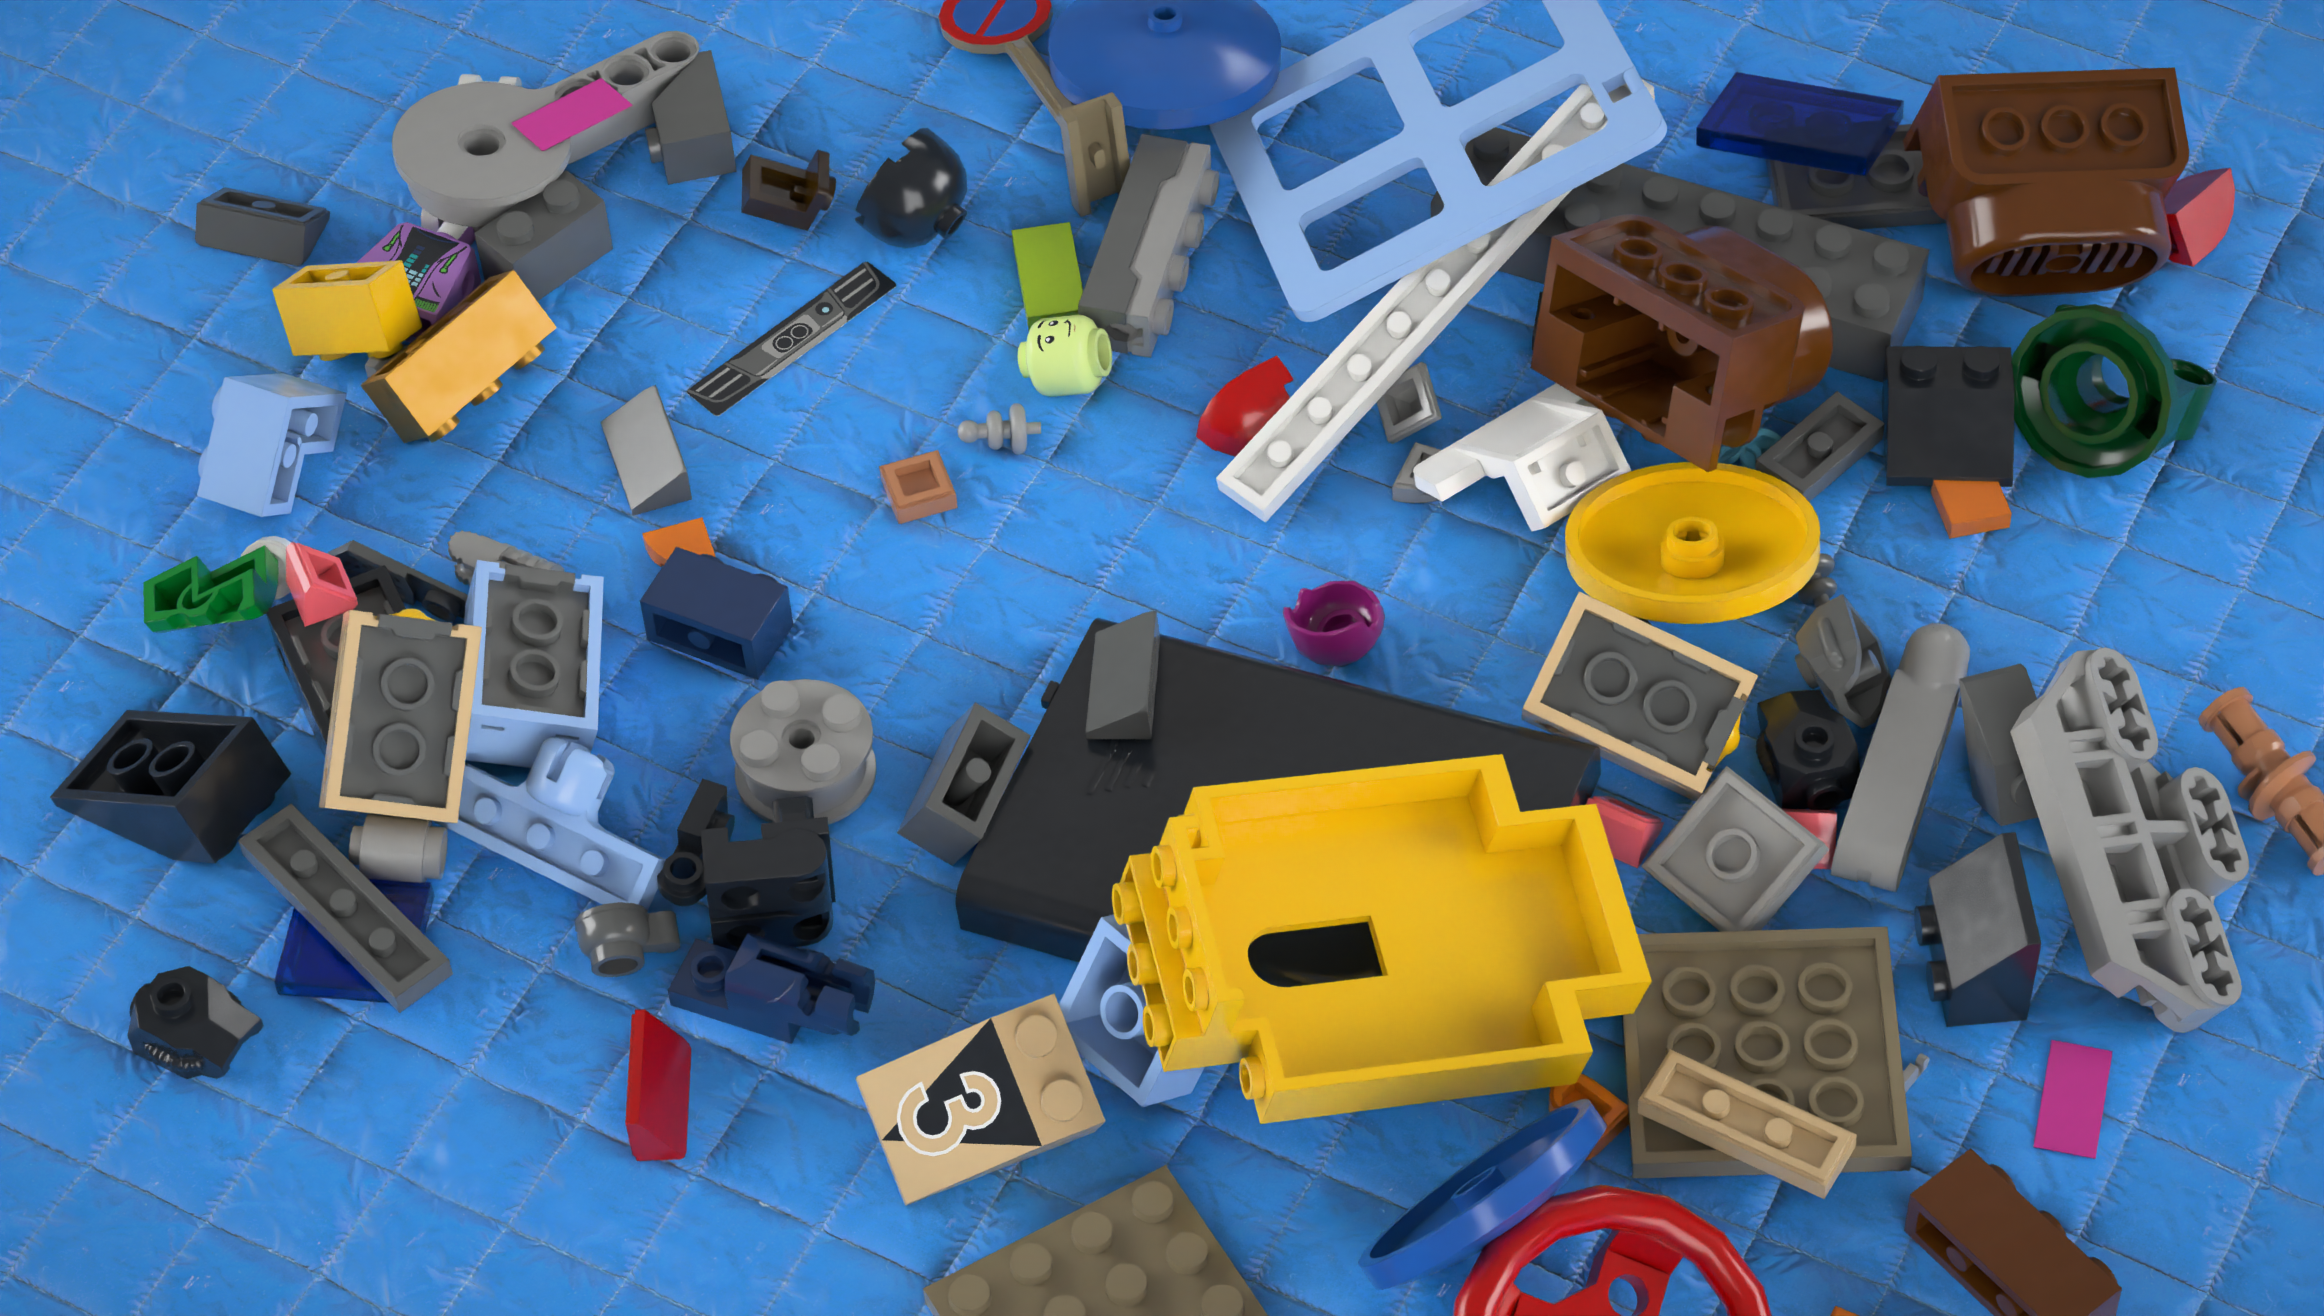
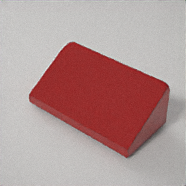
[625,1009,691,1161]

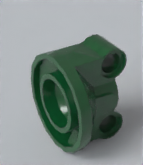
[2011,304,2217,478]

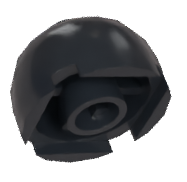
[855,128,967,248]

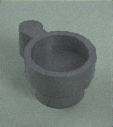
[575,902,680,977]

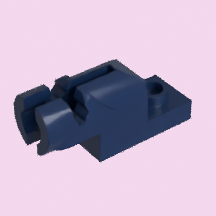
[668,933,875,1044]

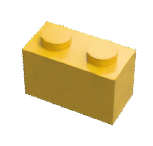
[272,260,422,361]

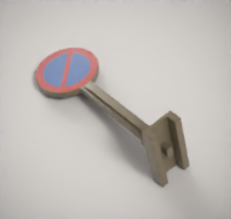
[938,0,1130,217]

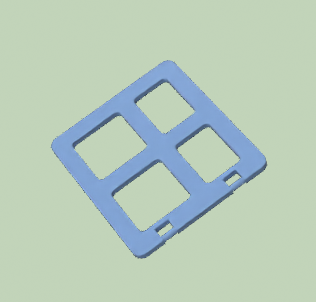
[1209,0,1667,322]

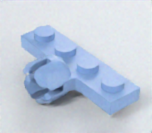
[433,737,666,910]

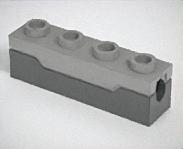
[1078,134,1219,358]

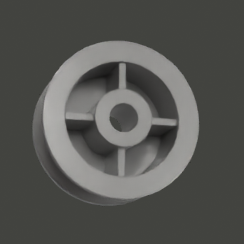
[730,679,877,825]

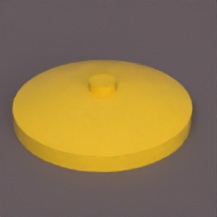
[1565,462,1820,624]

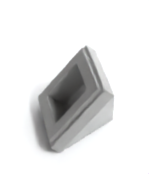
[1376,362,1442,444]

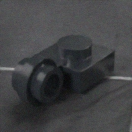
[657,779,735,906]

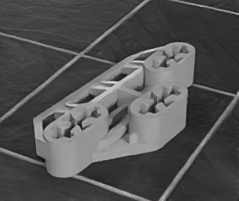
[2010,647,2250,1033]

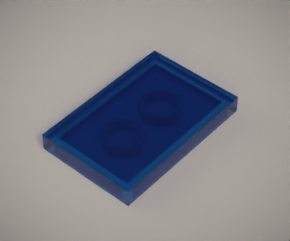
[1696,72,1904,176]

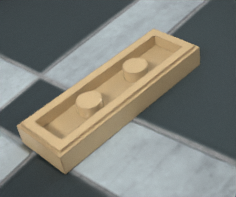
[1638,1049,1857,1199]

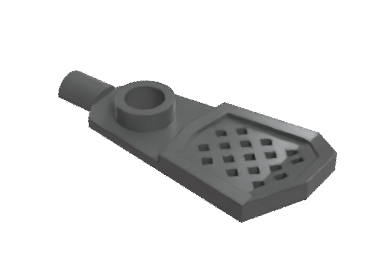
[327,540,468,622]

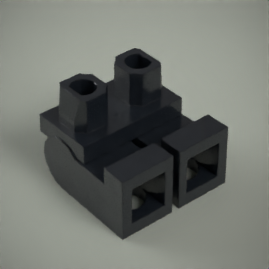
[701,796,836,952]

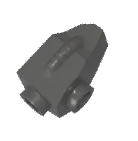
[1795,594,1892,729]

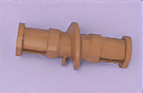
[2198,687,2324,876]

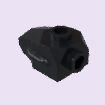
[1755,689,1861,810]
[127,966,264,1079]

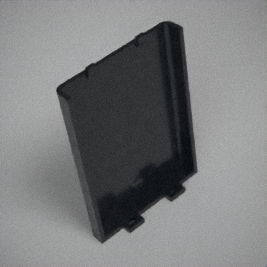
[956,618,1601,987]

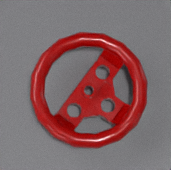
[1453,1184,1772,1316]

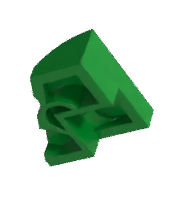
[143,545,279,633]

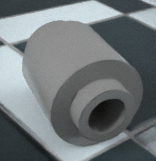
[349,813,448,885]

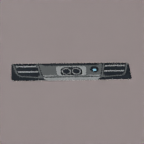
[687,262,896,416]

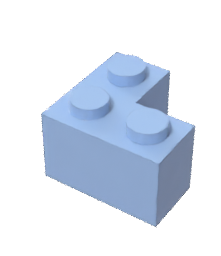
[197,373,347,517]

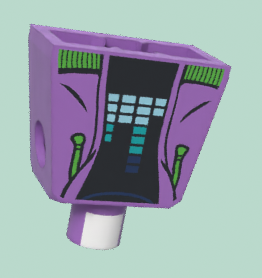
[356,221,481,343]

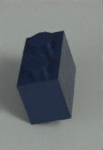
[640,547,793,680]

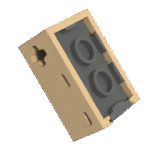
[1521,591,1758,802]
[319,608,482,823]

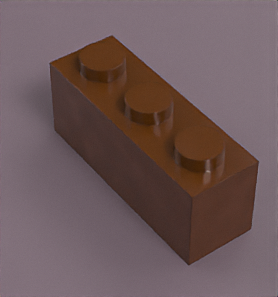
[1904,1148,2122,1316]

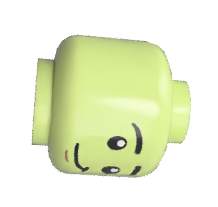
[1018,315,1112,397]

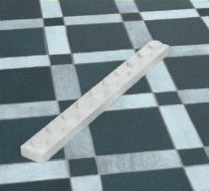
[1216,79,1655,523]

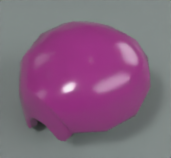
[1283,581,1385,667]

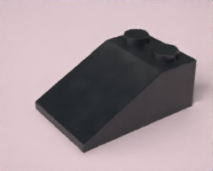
[50,710,291,863]

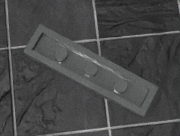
[238,804,453,1013]

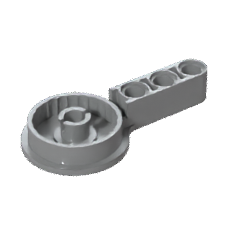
[392,31,699,227]

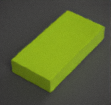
[1011,222,1083,331]

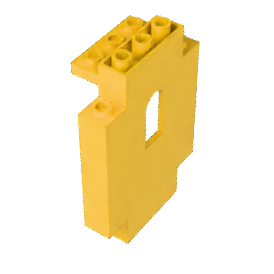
[1112,754,1652,1124]

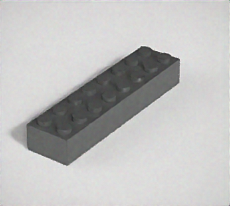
[1431,127,1929,382]

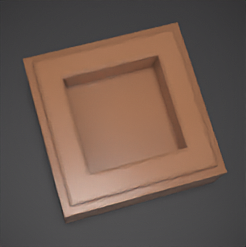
[879,450,958,524]

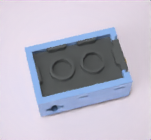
[464,560,604,768]

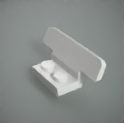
[1413,383,1631,532]

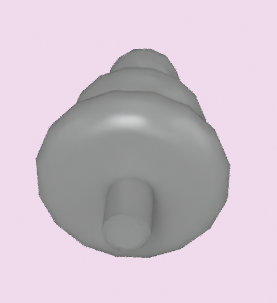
[957,403,1041,455]

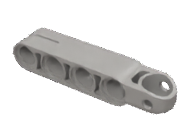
[1831,623,1970,892]

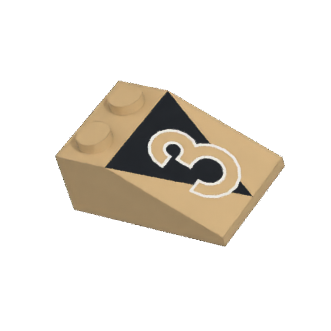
[855,993,1106,1206]

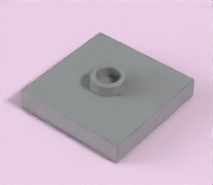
[1641,766,1829,932]

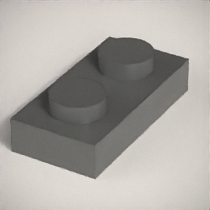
[1755,391,1885,502]

